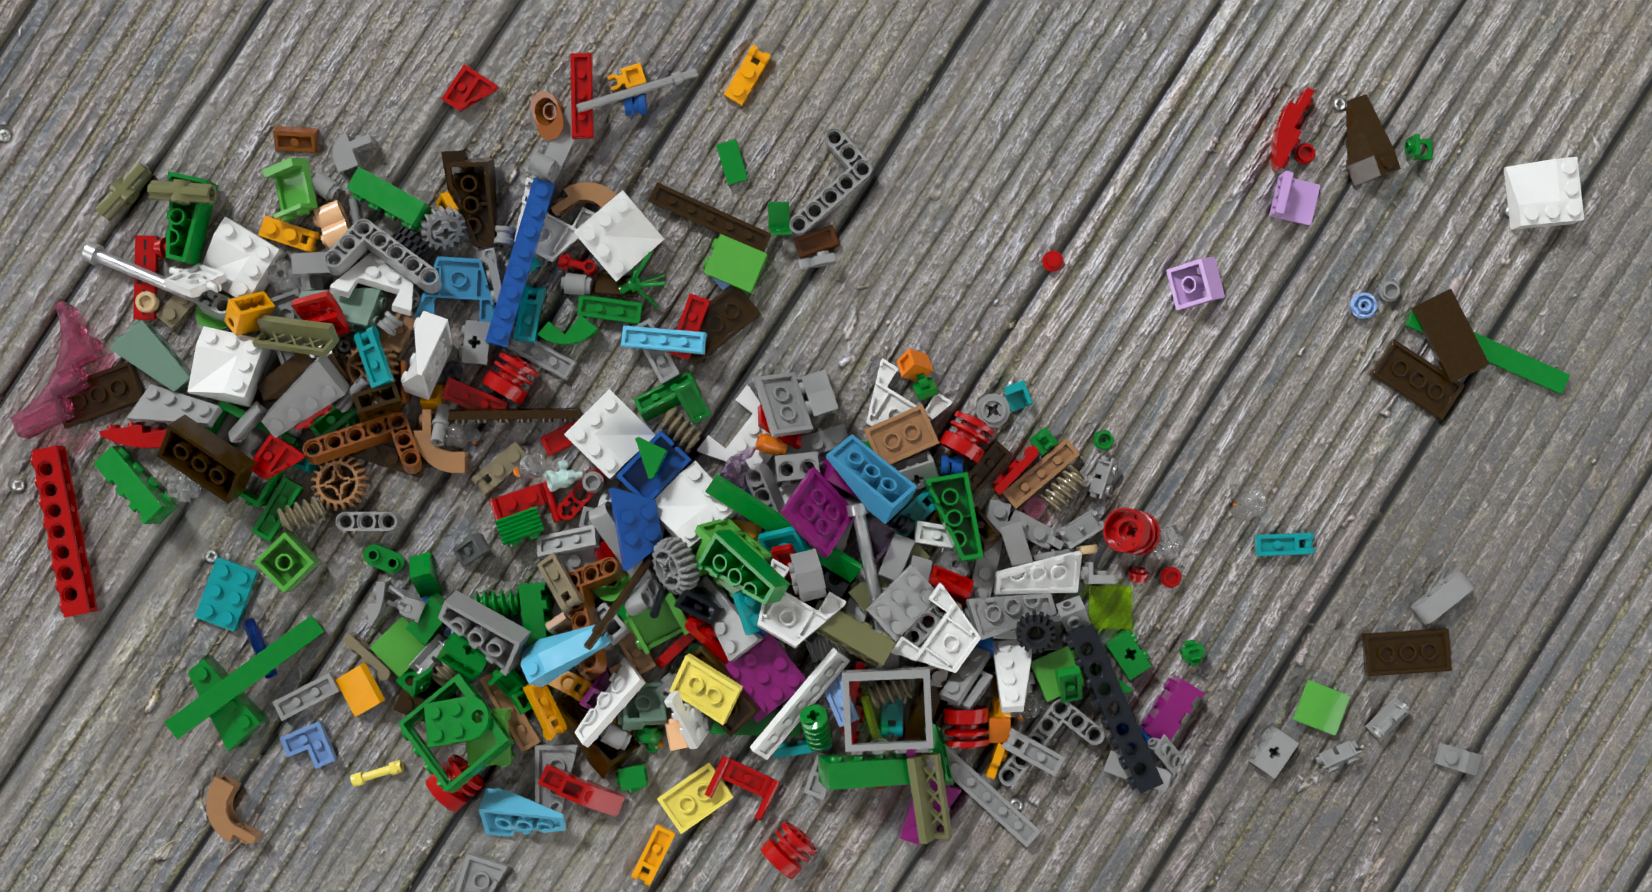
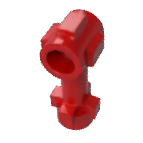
[558,254,599,276]

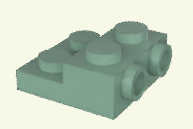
[616,682,667,730]

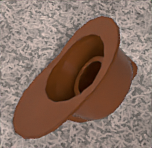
[530,91,565,141]

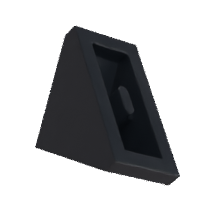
[674,587,723,625]

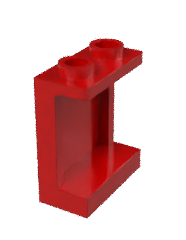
[923,565,974,622]

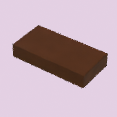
[793,225,840,259]

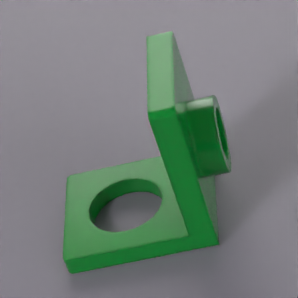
[1404,134,1433,160]
[768,201,792,235]
[396,667,433,698]

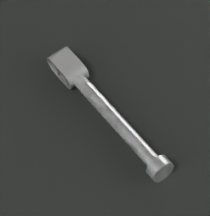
[82,242,230,322]
[846,502,901,669]

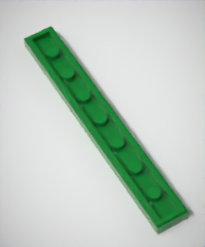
[1405,310,1570,394]
[705,474,863,583]
[164,615,325,740]

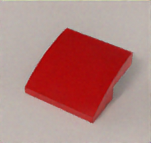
[291,290,350,335]

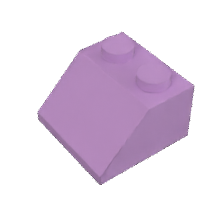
[1166,257,1225,310]

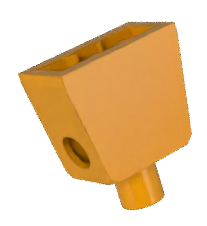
[224,291,275,336]

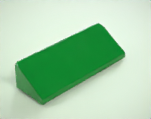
[633,370,701,422]
[309,400,357,437]

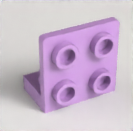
[1269,171,1320,226]

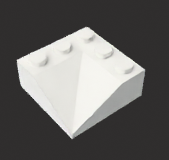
[1504,157,1584,230]
[574,190,664,281]
[203,217,287,298]
[401,311,454,400]
[187,326,271,407]
[564,389,656,480]
[654,461,737,551]

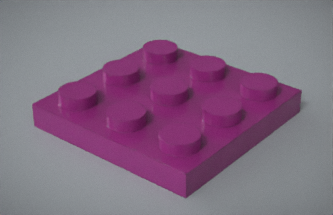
[780,467,853,558]
[725,632,806,723]

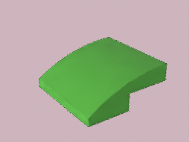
[370,616,428,677]
[1293,680,1350,736]

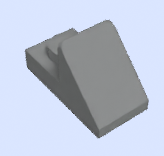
[1434,743,1482,775]

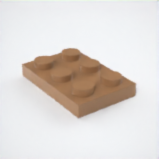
[864,404,939,464]

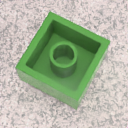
[254,532,322,593]

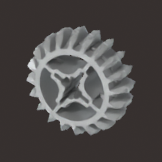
[652,536,700,595]

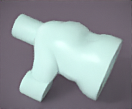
[546,460,583,492]

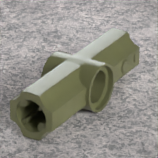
[95,162,153,221]
[147,179,217,205]

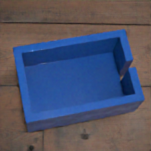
[616,430,693,500]

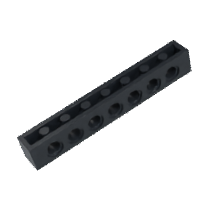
[1065,623,1164,794]

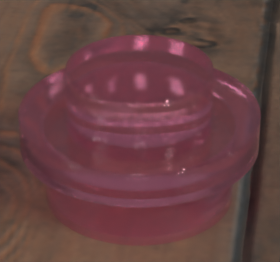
[1023,496,1045,517]

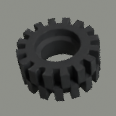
[391,225,431,260]
[1016,611,1056,653]

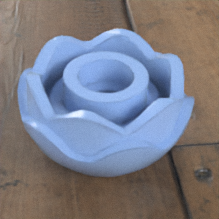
[1350,293,1378,319]

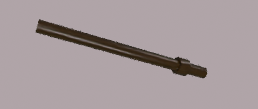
[584,551,654,650]

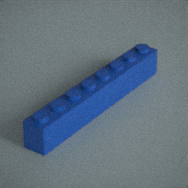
[485,177,555,349]

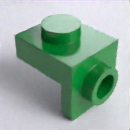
[487,667,526,698]

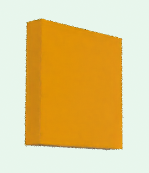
[335,663,385,717]

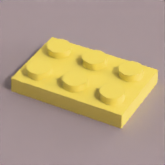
[669,653,743,725]
[657,761,734,834]

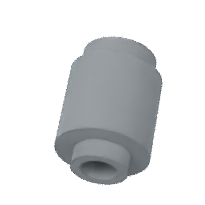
[311,172,342,202]
[561,273,593,295]
[599,722,632,750]

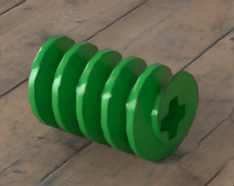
[474,589,521,616]
[800,704,833,751]

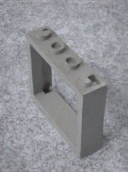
[842,667,933,755]

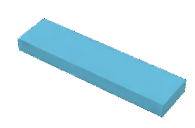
[621,325,707,355]

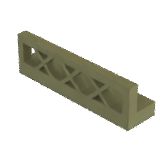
[252,314,340,357]
[907,752,953,844]

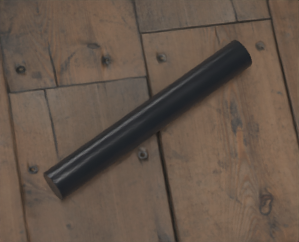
[650,583,668,619]

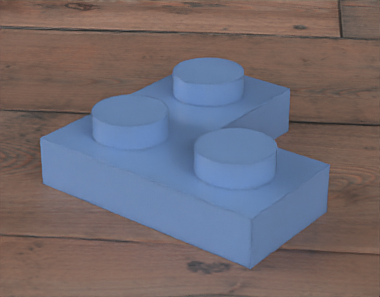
[280,720,337,769]

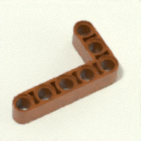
[303,412,423,474]
[566,557,627,674]

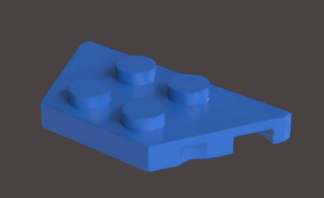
[609,488,662,571]

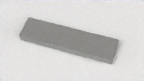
[507,328,577,381]

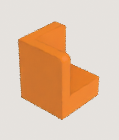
[896,348,933,382]
[987,711,1011,743]

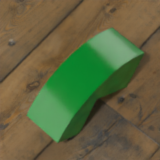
[538,315,600,346]

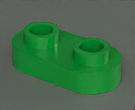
[363,544,406,574]

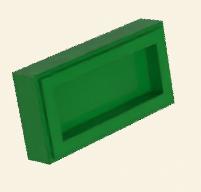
[716,139,748,186]
[673,378,712,425]

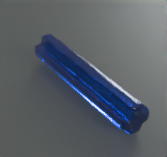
[242,618,277,679]

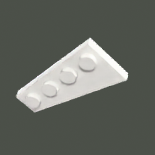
[993,550,1082,595]
[993,640,1033,713]
[575,657,646,747]

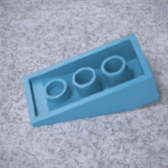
[826,434,917,524]

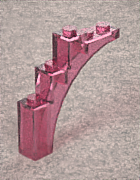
[10,301,104,439]

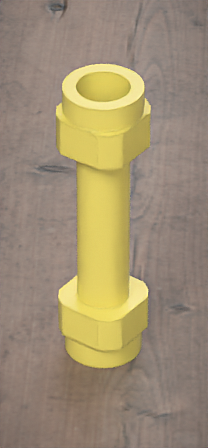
[350,759,404,787]

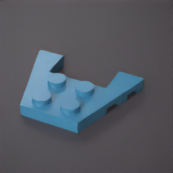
[414,256,495,322]

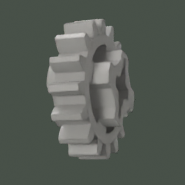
[419,206,467,250]

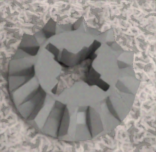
[976,393,1010,427]

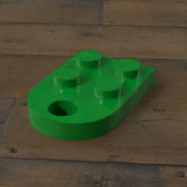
[424,696,492,748]

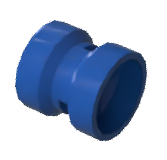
[624,93,648,116]
[940,455,963,476]

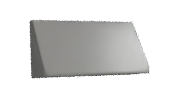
[228,401,268,443]

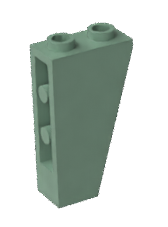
[294,288,387,332]
[109,320,191,393]

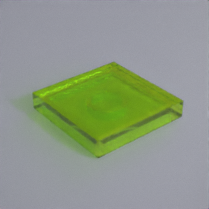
[1088,586,1132,629]
[861,690,881,739]

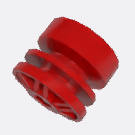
[482,351,539,405]
[939,411,995,464]
[1103,507,1160,556]
[944,705,989,749]
[425,754,484,812]
[760,821,818,879]

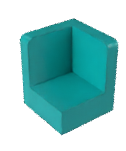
[1002,380,1033,412]

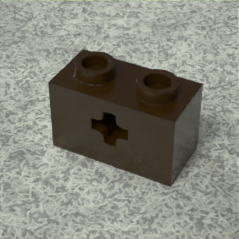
[352,382,402,423]

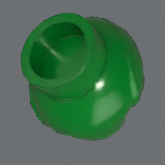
[635,725,663,753]

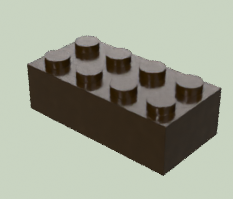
[157,415,256,504]

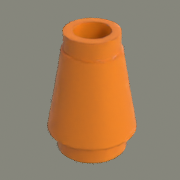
[755,433,788,455]

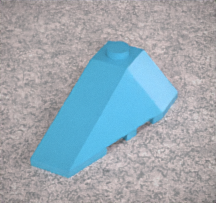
[521,625,612,688]
[479,788,566,837]

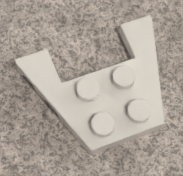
[514,177,595,263]
[330,252,415,316]
[866,358,952,426]
[697,385,783,472]
[757,559,846,648]
[891,582,981,673]
[664,691,713,749]

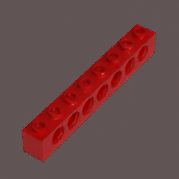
[31,445,98,618]

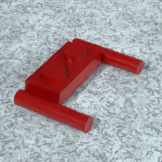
[489,481,562,523]
[704,755,780,821]

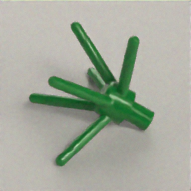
[619,252,666,308]

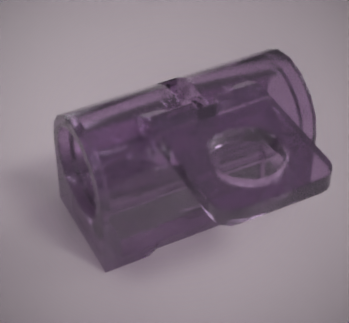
[719,447,756,490]
[851,515,897,563]

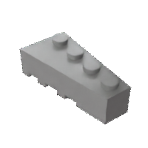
[261,356,350,438]
[438,590,531,676]

